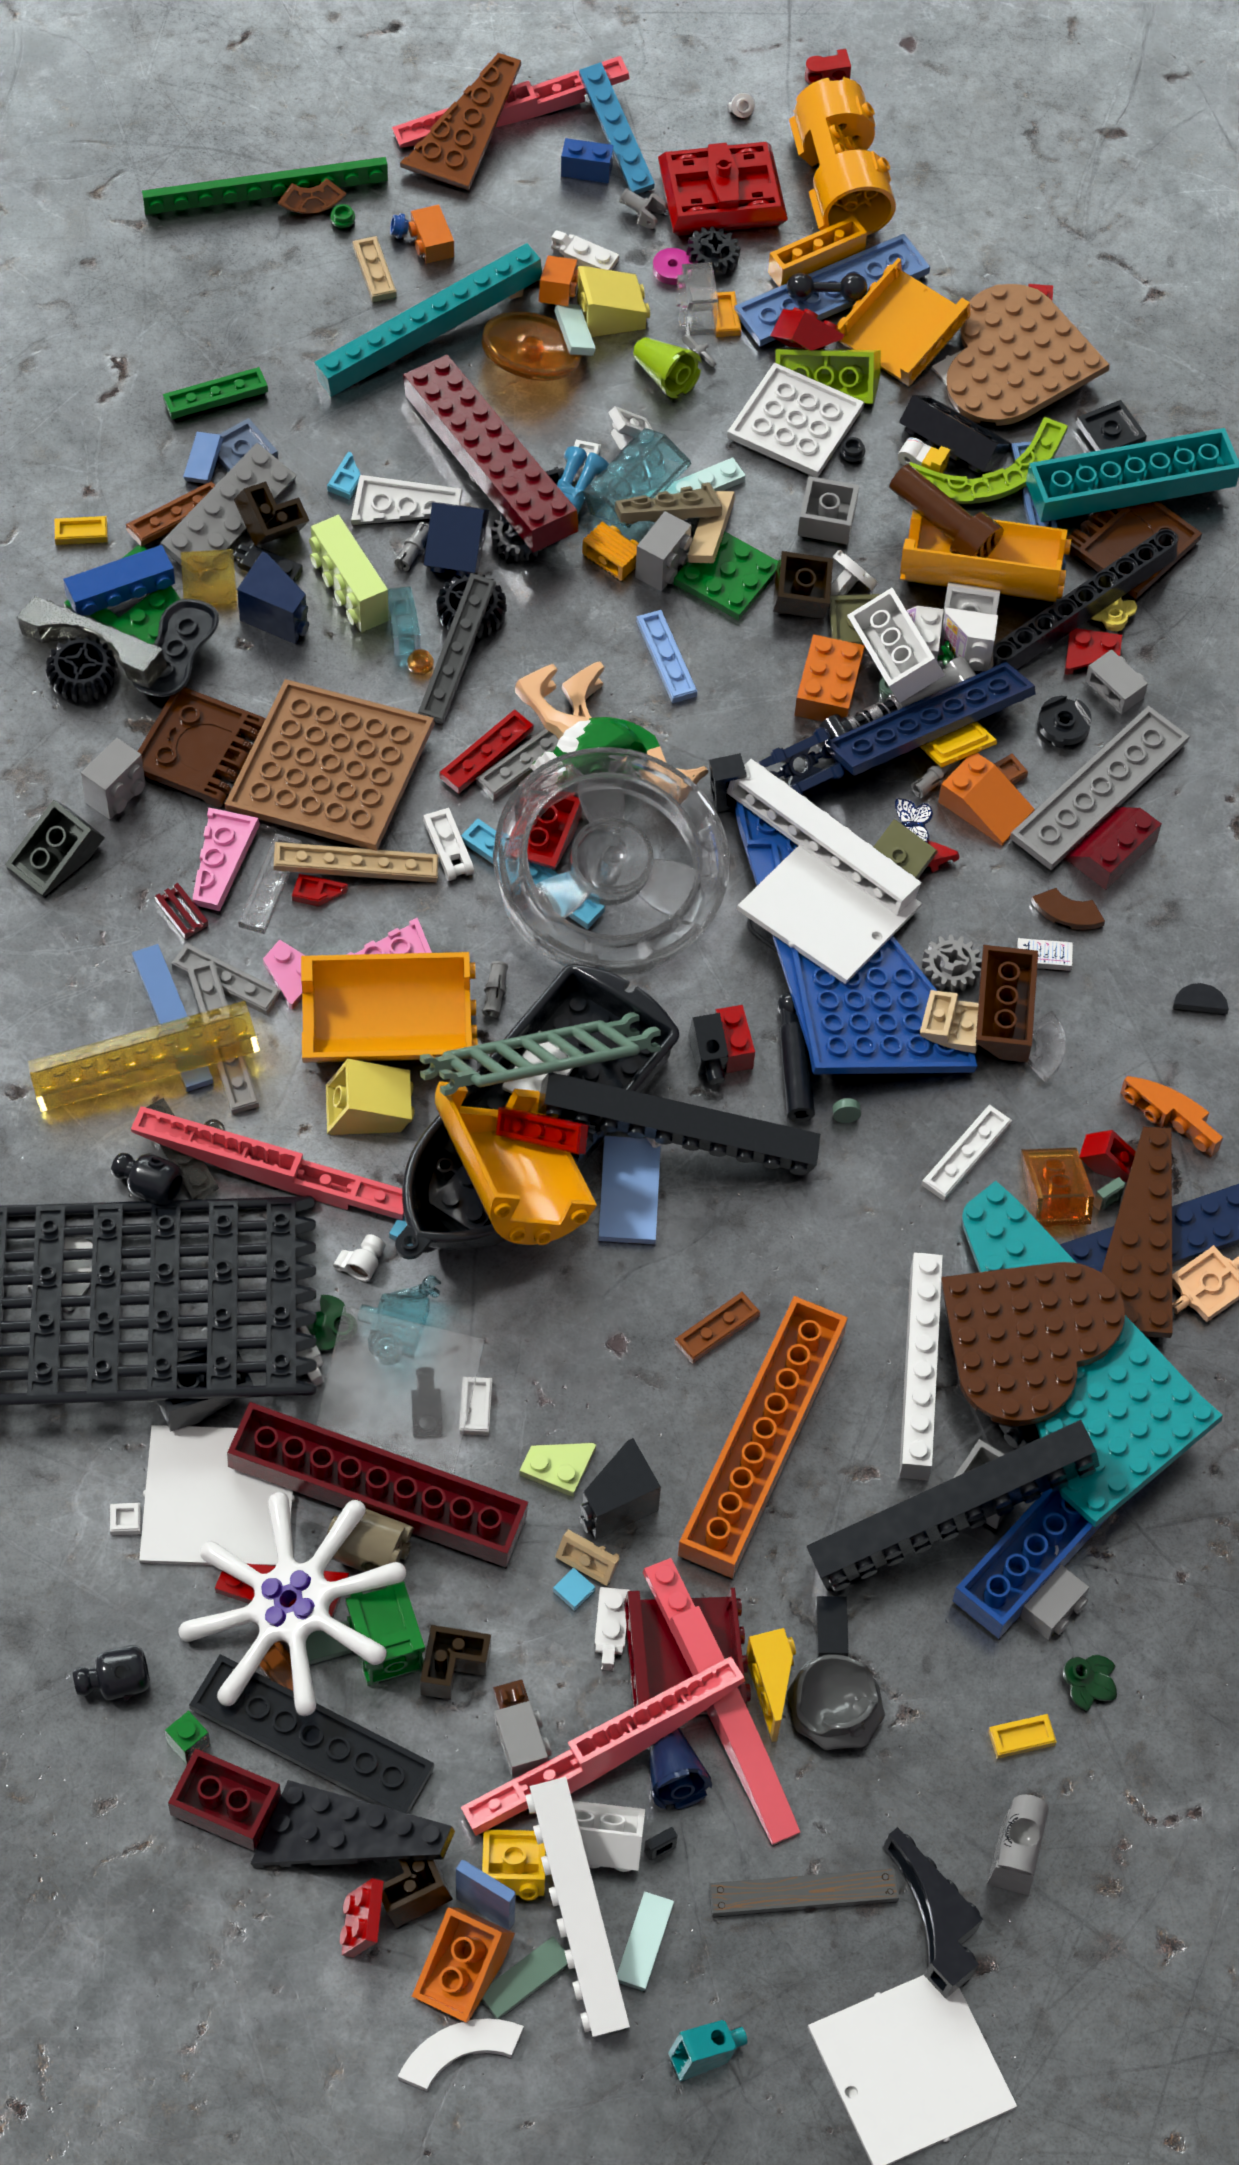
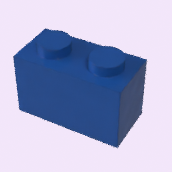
[561,138,614,183]

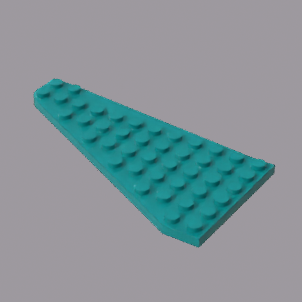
[962,1181,1223,1528]

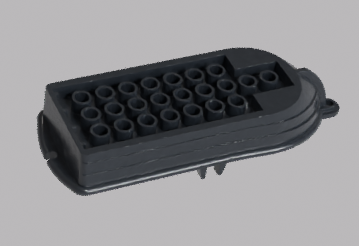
[395,964,679,1260]

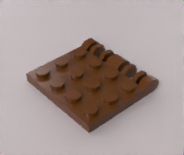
[1066,501,1202,599]
[137,687,265,808]

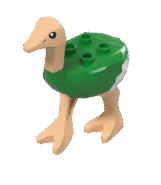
[515,661,709,803]

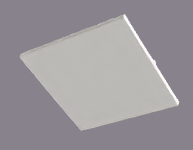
[736,846,922,984]
[139,1425,295,1566]
[808,1975,1017,2165]

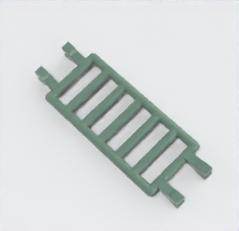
[420,1012,661,1096]

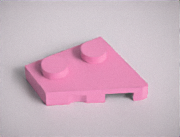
[263,940,306,1010]

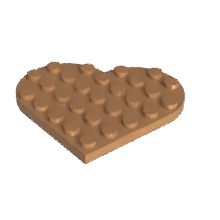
[947,284,1109,426]

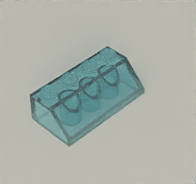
[583,428,691,528]

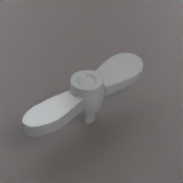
[682,334,717,367]

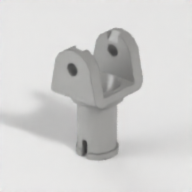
[619,188,668,229]

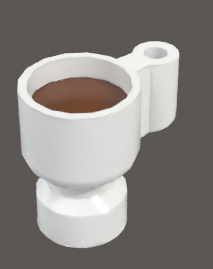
[333,1234,386,1282]

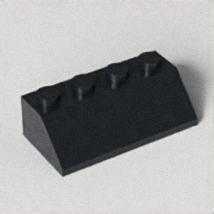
[899,395,1012,474]

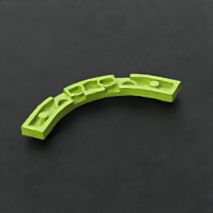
[909,417,1068,504]

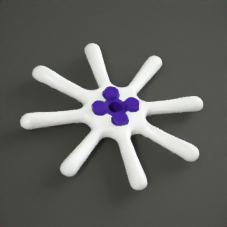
[178,1492,406,1716]

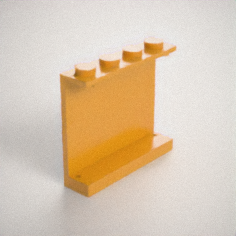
[837,258,971,386]

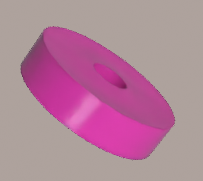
[653,248,693,285]

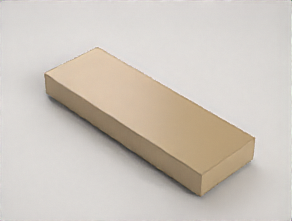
[353,236,397,302]

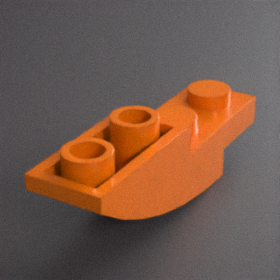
[1120,1076,1223,1157]

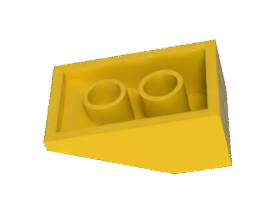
[746,1628,796,1742]

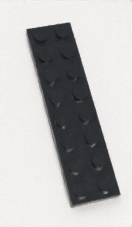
[189,1654,434,1813]

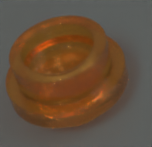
[407,649,434,675]

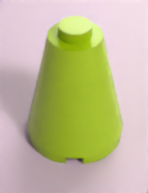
[633,337,701,398]

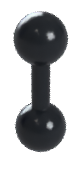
[786,273,868,302]

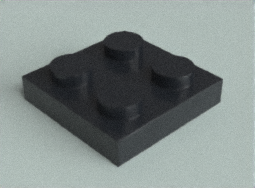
[1076,400,1147,451]

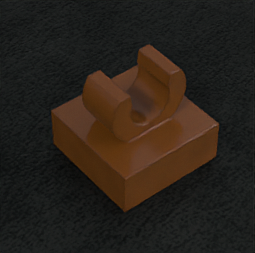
[493,1679,529,1709]

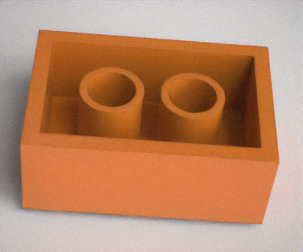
[794,634,865,722]

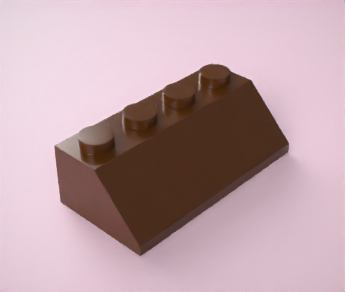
[975,945,1038,1062]

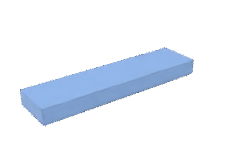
[636,610,697,704]

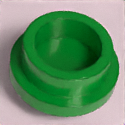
[330,204,355,228]

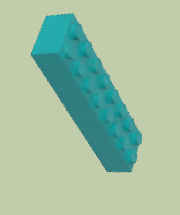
[1026,428,1239,522]

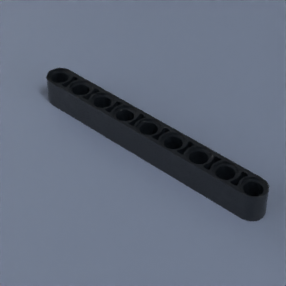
[993,529,1178,670]

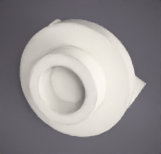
[728,93,755,118]

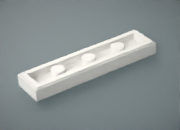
[922,1104,1012,1201]

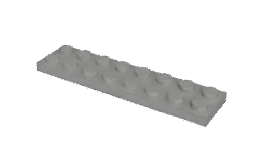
[1010,706,1189,870]

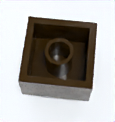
[773,551,833,619]

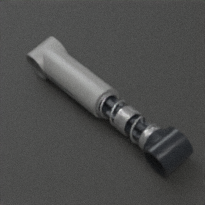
[819,657,976,739]

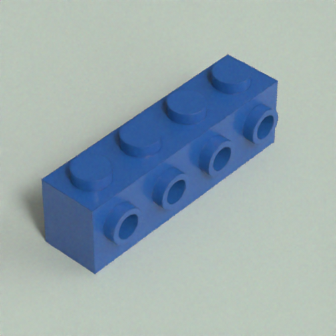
[63,545,175,618]

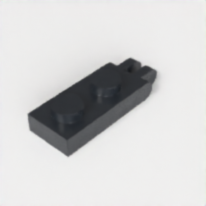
[231,544,303,582]

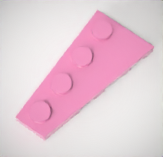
[193,808,260,911]
[346,918,432,955]

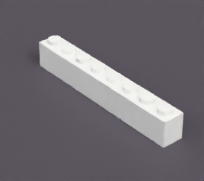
[727,759,922,915]
[899,1252,943,1481]
[525,1777,630,2038]

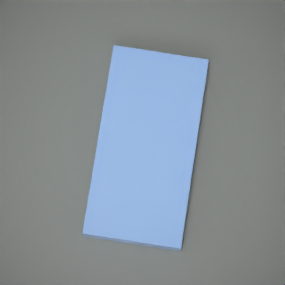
[598,1136,661,1244]

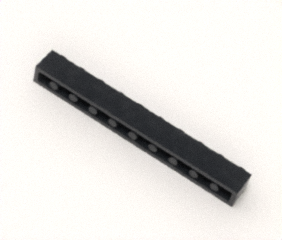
[537,1072,821,1175]

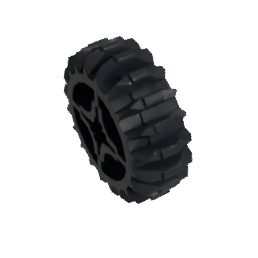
[436,573,507,639]
[46,635,118,703]

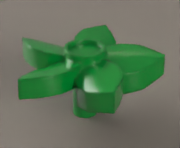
[937,640,954,666]

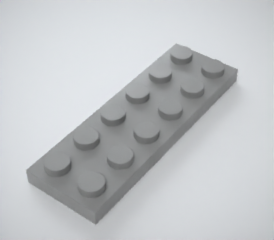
[160,443,297,580]

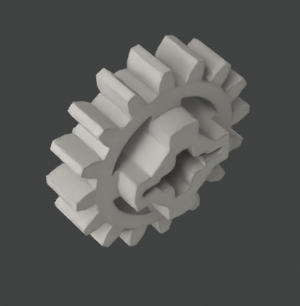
[921,935,982,992]

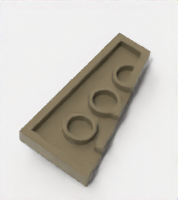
[615,482,722,524]

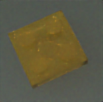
[181,549,237,604]

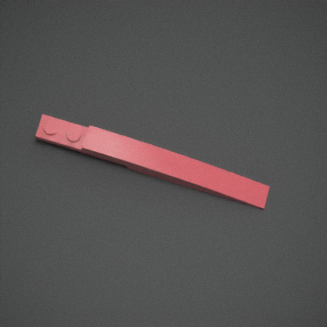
[392,56,630,148]
[131,1106,404,1220]
[643,1558,800,1846]
[461,1657,745,1836]

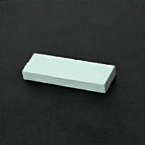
[554,304,596,356]
[617,1891,674,1992]

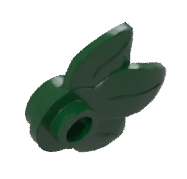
[306,1295,358,1351]
[1063,1655,1117,1711]

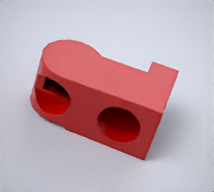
[805,49,851,84]

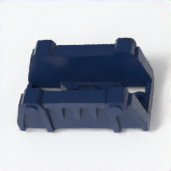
[758,727,845,795]

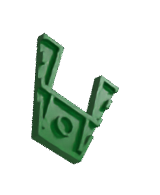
[64,545,181,650]

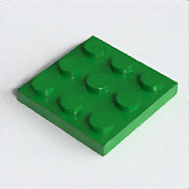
[674,531,778,621]

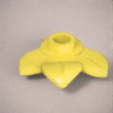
[1091,598,1137,631]

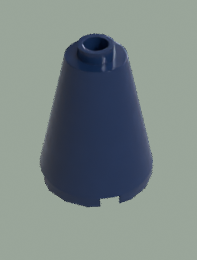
[649,1728,713,1809]

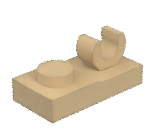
[555,1529,619,1586]

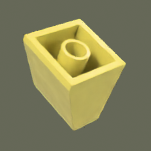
[577,266,650,337]
[326,1059,414,1135]

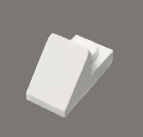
[608,406,657,450]

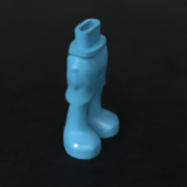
[557,446,611,515]

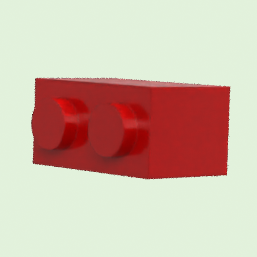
[715,1005,755,1073]

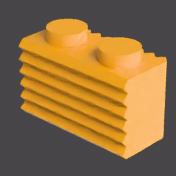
[582,522,639,581]

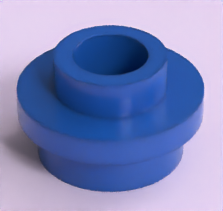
[390,213,409,239]

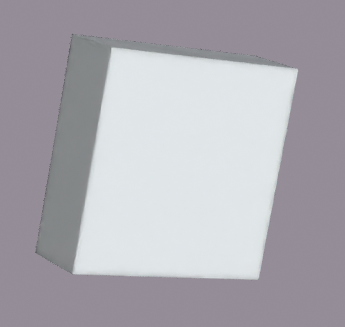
[110,1503,141,1536]

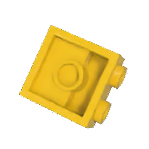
[482,1830,545,1901]

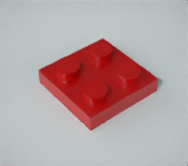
[340,1878,384,1958]

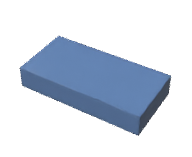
[183,432,223,484]

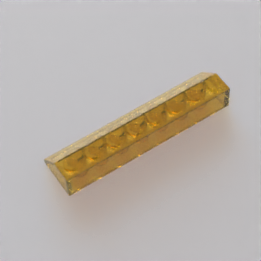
[28,1001,260,1112]

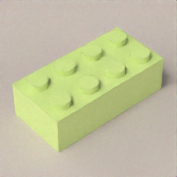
[309,515,389,633]

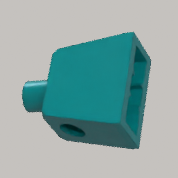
[668,2020,748,2082]

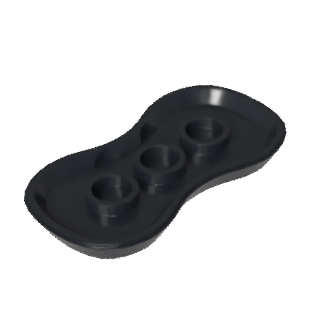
[131,599,219,697]

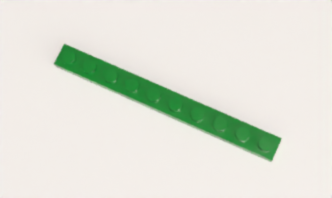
[142,157,388,215]

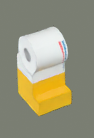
[897,438,950,473]

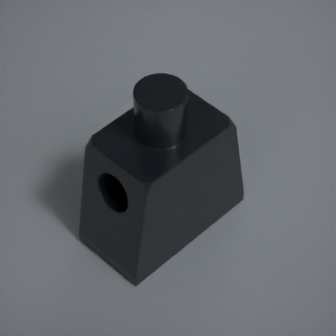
[688,1013,728,1084]

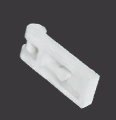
[423,808,474,881]

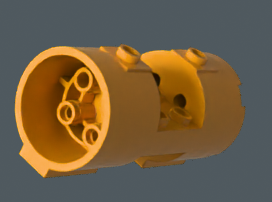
[789,77,896,236]

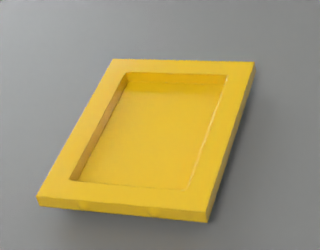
[919,722,997,768]

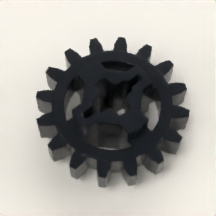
[686,226,741,275]
[491,514,545,561]

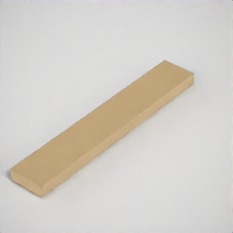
[273,842,438,883]

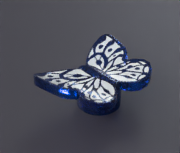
[895,798,933,843]

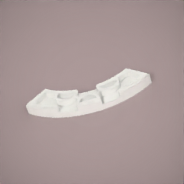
[398,2019,524,2092]

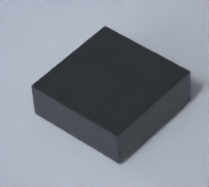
[644,1827,678,1860]

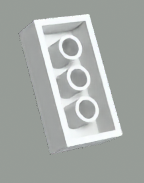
[847,588,945,703]

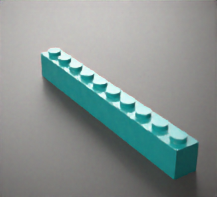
[314,243,542,397]

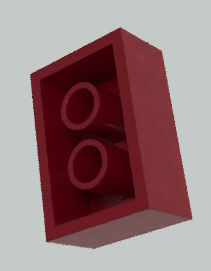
[168,1748,281,1851]

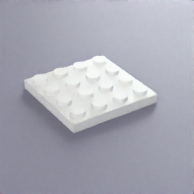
[727,362,864,478]

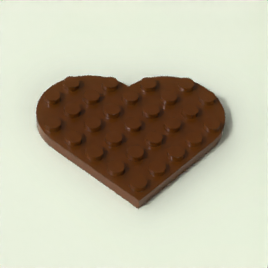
[941,1262,1125,1426]

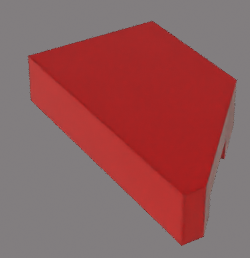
[292,873,348,907]

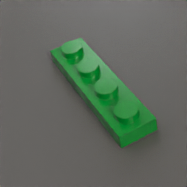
[163,367,268,420]

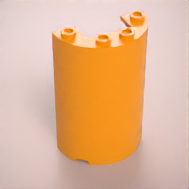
[900,508,1071,602]
[301,952,478,1063]
[435,1081,597,1245]

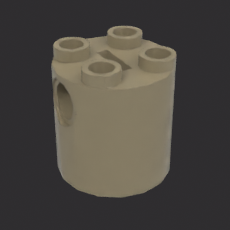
[327,1509,414,1572]

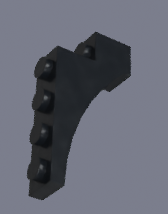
[883,1827,983,1999]

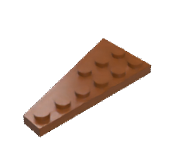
[400,53,521,190]

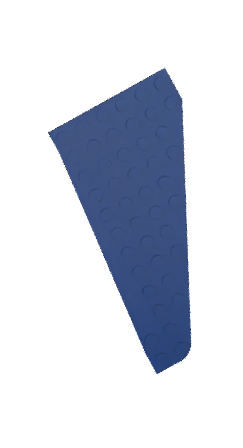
[735,801,977,1074]

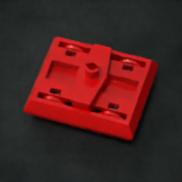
[658,142,788,236]

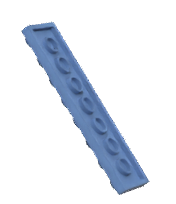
[734,234,930,347]

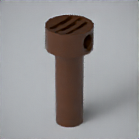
[889,464,1004,558]

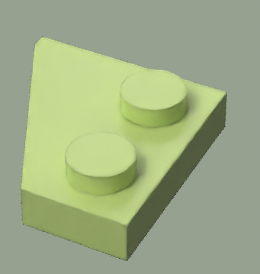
[519,1443,596,1497]

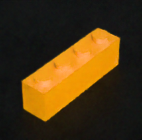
[768,216,867,287]

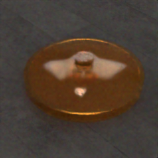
[481,312,582,381]

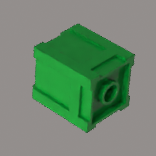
[345,1582,425,1686]

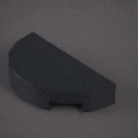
[1172,983,1229,1014]

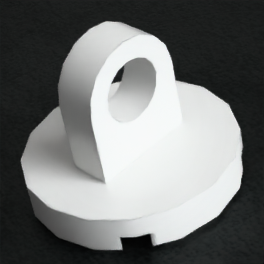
[830,550,878,596]

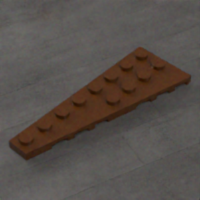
[1101,1126,1173,1338]

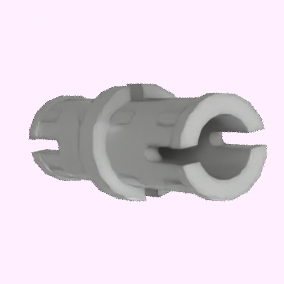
[394,522,429,571]
[911,760,961,798]
[482,961,508,1018]

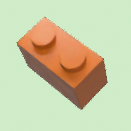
[408,204,454,264]
[538,255,578,306]

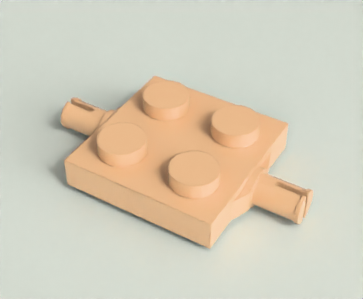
[1172,1245,1239,1322]

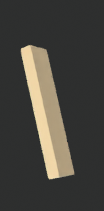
[687,491,735,563]

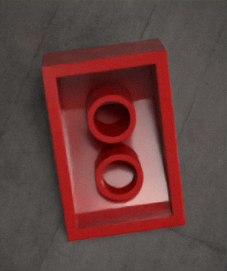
[503,783,582,870]

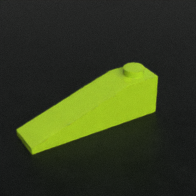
[775,349,881,403]

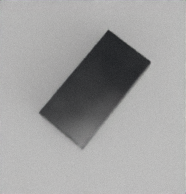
[816,1596,849,1657]

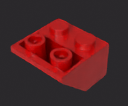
[770,307,844,351]

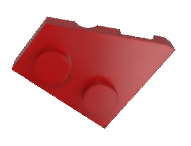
[1064,628,1122,675]

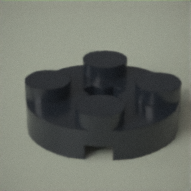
[1038,696,1091,748]

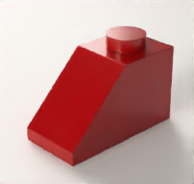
[1079,1130,1136,1182]

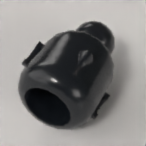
[111,1153,183,1206]
[72,1645,150,1701]

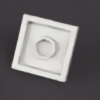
[941,582,1000,632]

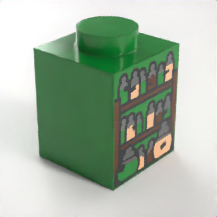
[165,1710,211,1764]

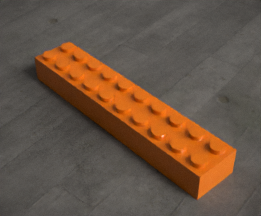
[678,1296,848,1579]

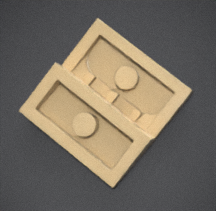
[920,990,978,1053]

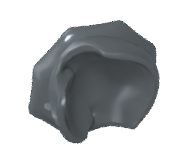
[787,1654,885,1750]

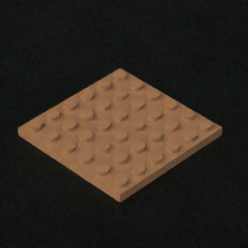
[225,679,435,851]

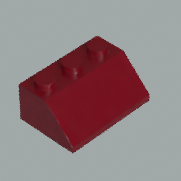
[1064,807,1162,890]

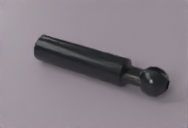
[777,992,815,1121]

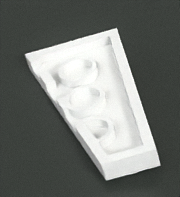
[351,475,462,525]

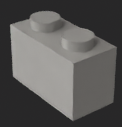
[1085,649,1148,715]
[1020,1565,1089,1640]
[494,1701,552,1777]

